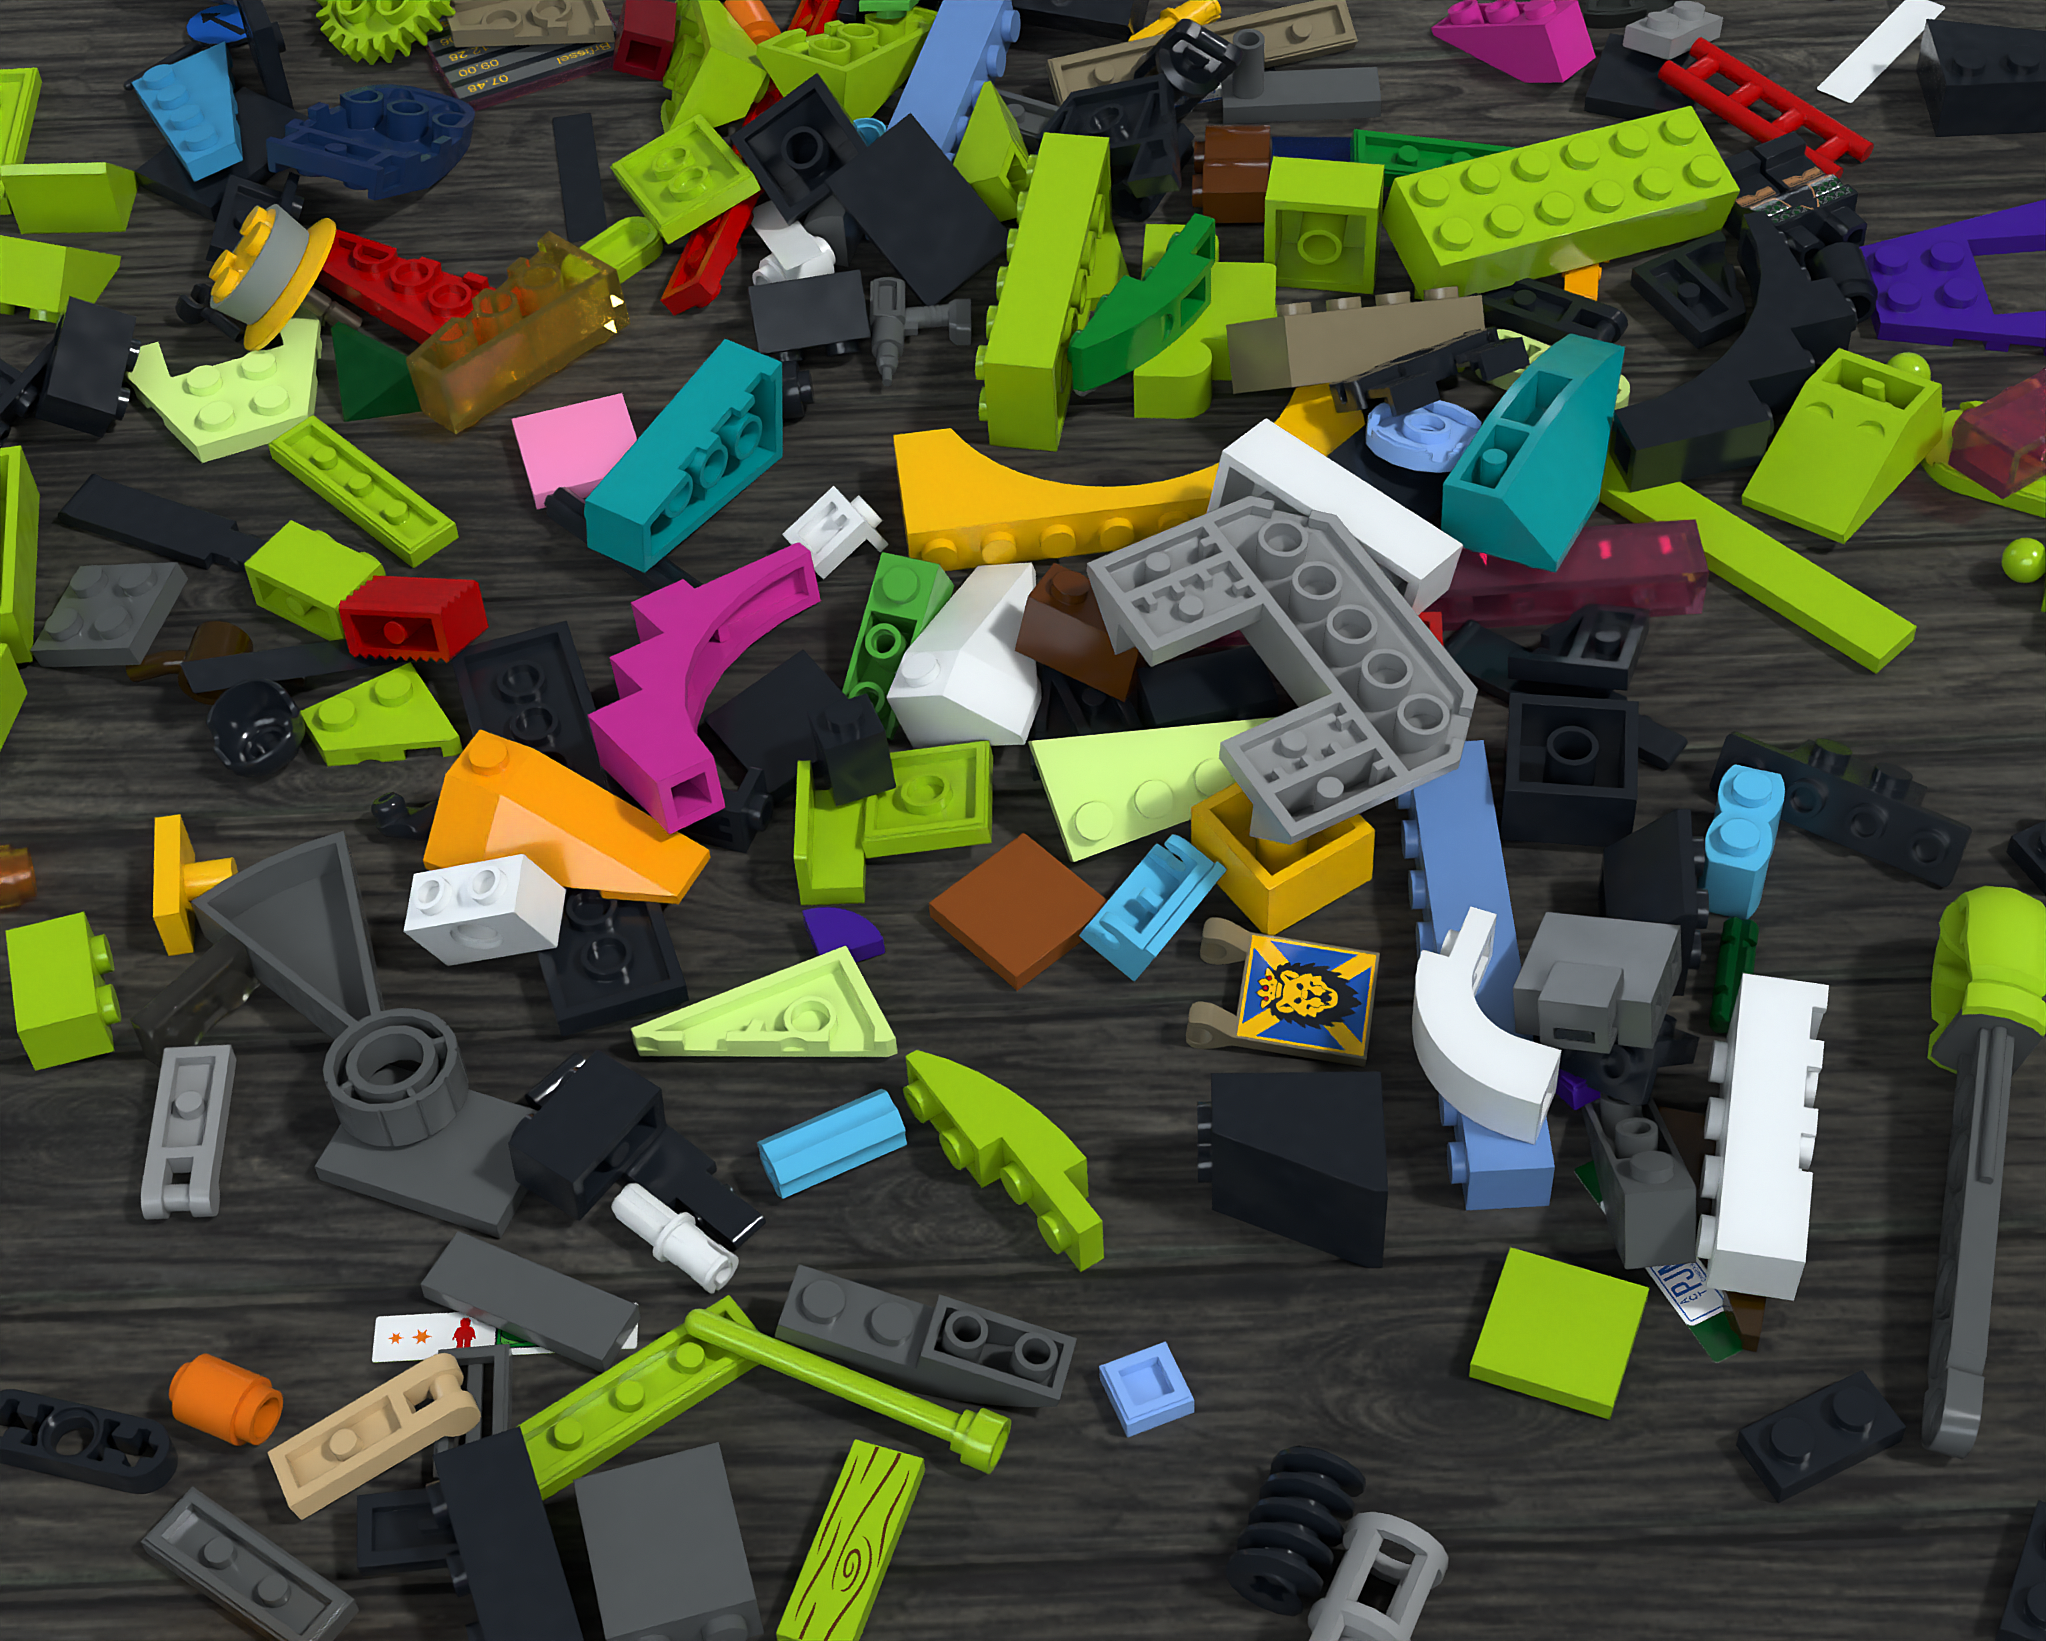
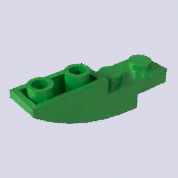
[1067,213,1215,392]

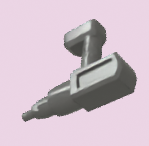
[870,277,971,386]

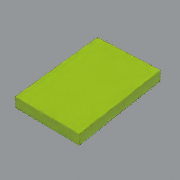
[610,114,761,245]

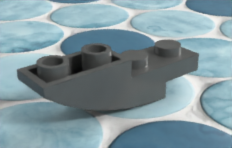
[774,1264,1077,1407]

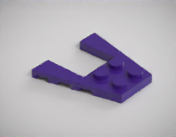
[1859,199,2046,356]

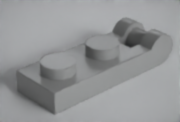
[141,1045,237,1220]

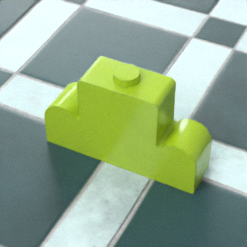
[1133,224,1277,419]

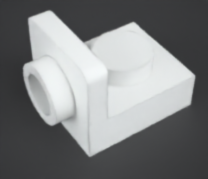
[782,486,889,579]

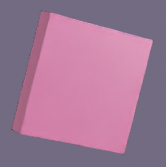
[511,393,637,509]

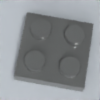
[30,562,188,667]

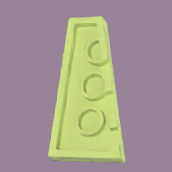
[1028,717,1276,862]

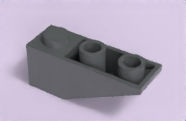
[1581,1093,1696,1269]

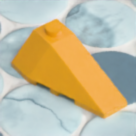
[423,730,711,904]

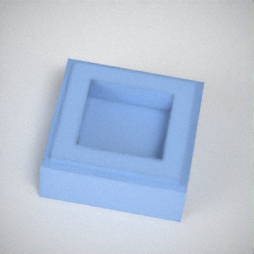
[1099,1341,1194,1438]

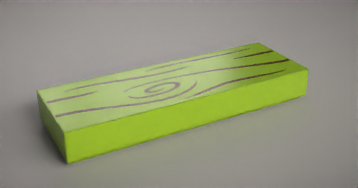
[776,1439,925,1641]

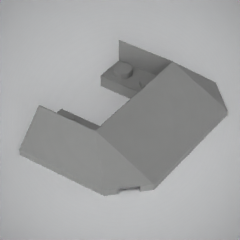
[1087,496,1478,845]

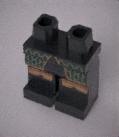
[1723,131,1867,270]

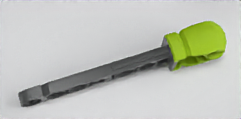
[1921,886,2046,1459]

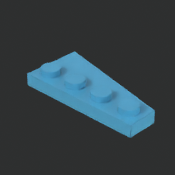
[131,41,243,182]

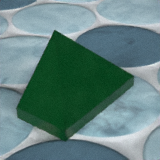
[331,321,431,422]

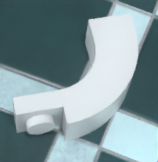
[1412,906,1561,1145]

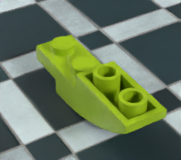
[903,1050,1104,1272]

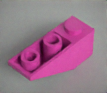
[1431,0,1596,83]

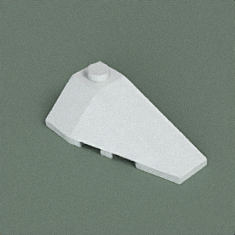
[886,562,1042,749]

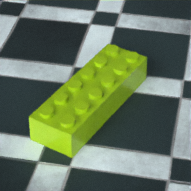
[1381,106,1740,301]
[975,132,1112,452]

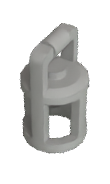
[1308,1512,1449,1641]

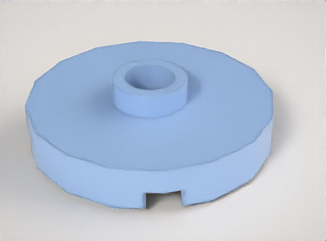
[1365,400,1482,473]

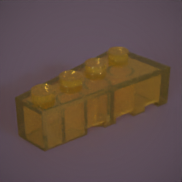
[406,231,631,434]

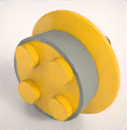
[209,204,362,352]

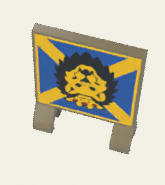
[1185,917,1380,1067]

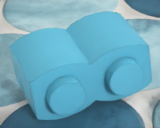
[1697,764,1785,920]

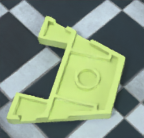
[122,305,325,463]

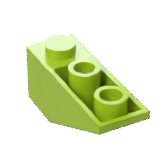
[953,80,1029,222]

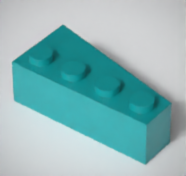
[584,339,783,573]

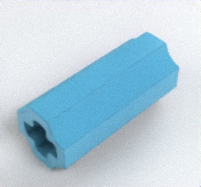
[757,1089,907,1199]

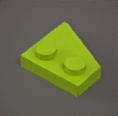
[301,662,463,767]

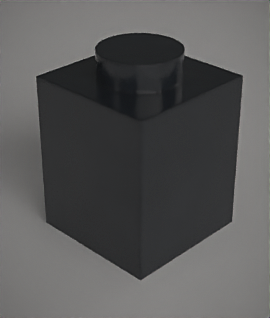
[807,693,896,807]

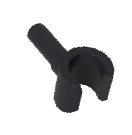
[175,283,245,343]

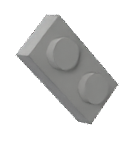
[1623,1,1723,60]

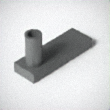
[1220,29,1381,124]

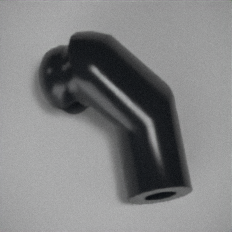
[371,792,439,841]

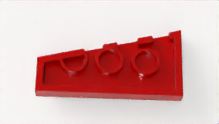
[315,229,530,362]

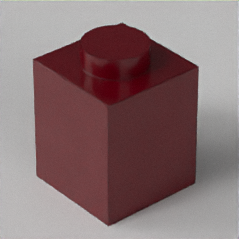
[612,0,677,82]

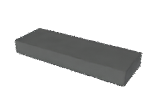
[421,1231,641,1373]
[141,1486,359,1641]

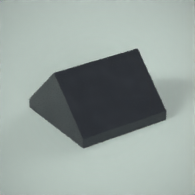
[730,73,869,226]

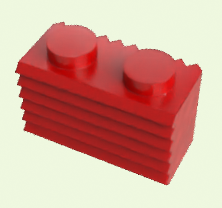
[338,575,489,663]

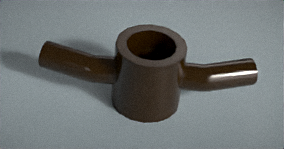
[126,621,307,705]

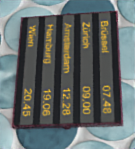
[422,7,617,111]

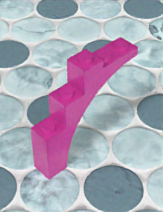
[587,542,821,834]

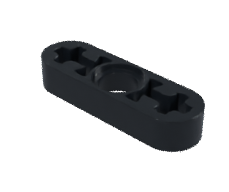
[0,1389,178,1494]

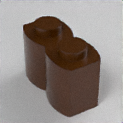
[1192,125,1271,223]

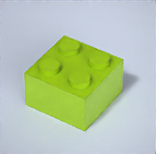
[1264,156,1385,294]

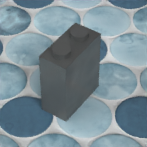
[573,1442,764,1641]

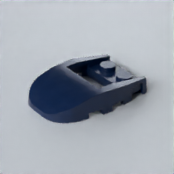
[266,84,475,200]

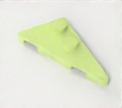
[631,946,898,1057]

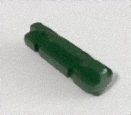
[1709,916,1759,1034]

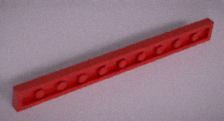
[660,0,842,316]

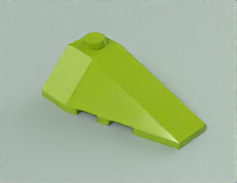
[661,0,770,133]
[756,5,938,120]

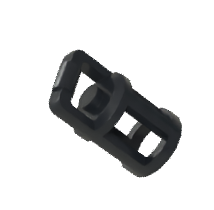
[1129,19,1243,121]

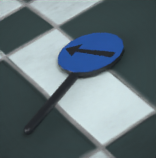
[123,4,247,91]

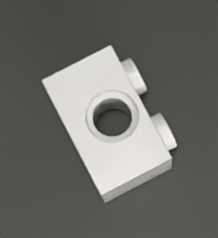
[403,854,566,966]

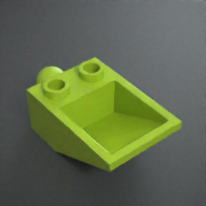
[1742,348,1943,544]

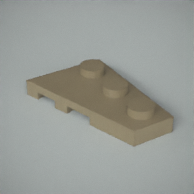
[444,0,615,47]

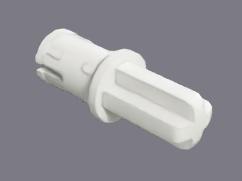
[611,1183,739,1294]

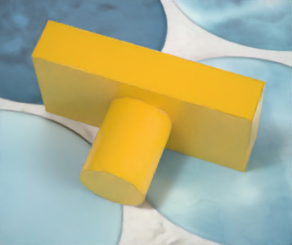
[153,814,238,956]

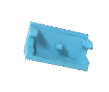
[1079,834,1227,982]

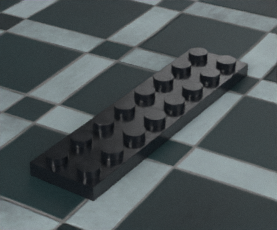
[451,620,689,1037]

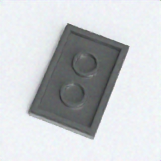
[315,1064,538,1239]

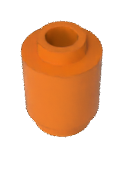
[169,1353,283,1446]

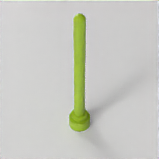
[684,1309,1011,1474]

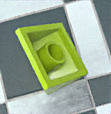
[0,162,139,234]

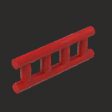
[1658,37,1874,179]

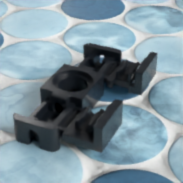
[1329,327,1530,417]

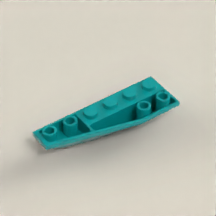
[1441,333,1625,573]

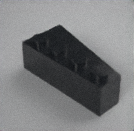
[1916,19,2046,137]

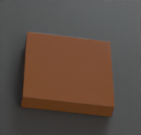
[929,833,1108,991]

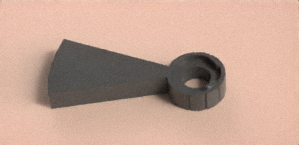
[191,831,469,1147]

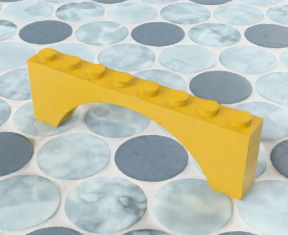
[893,383,1365,571]

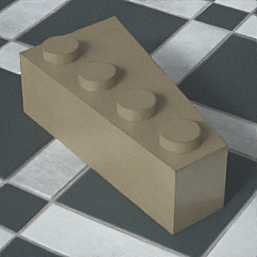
[1226,286,1485,394]

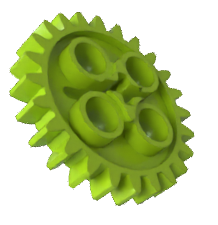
[316,0,456,65]

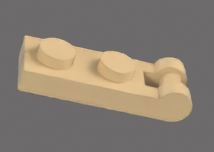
[267,1353,481,1520]

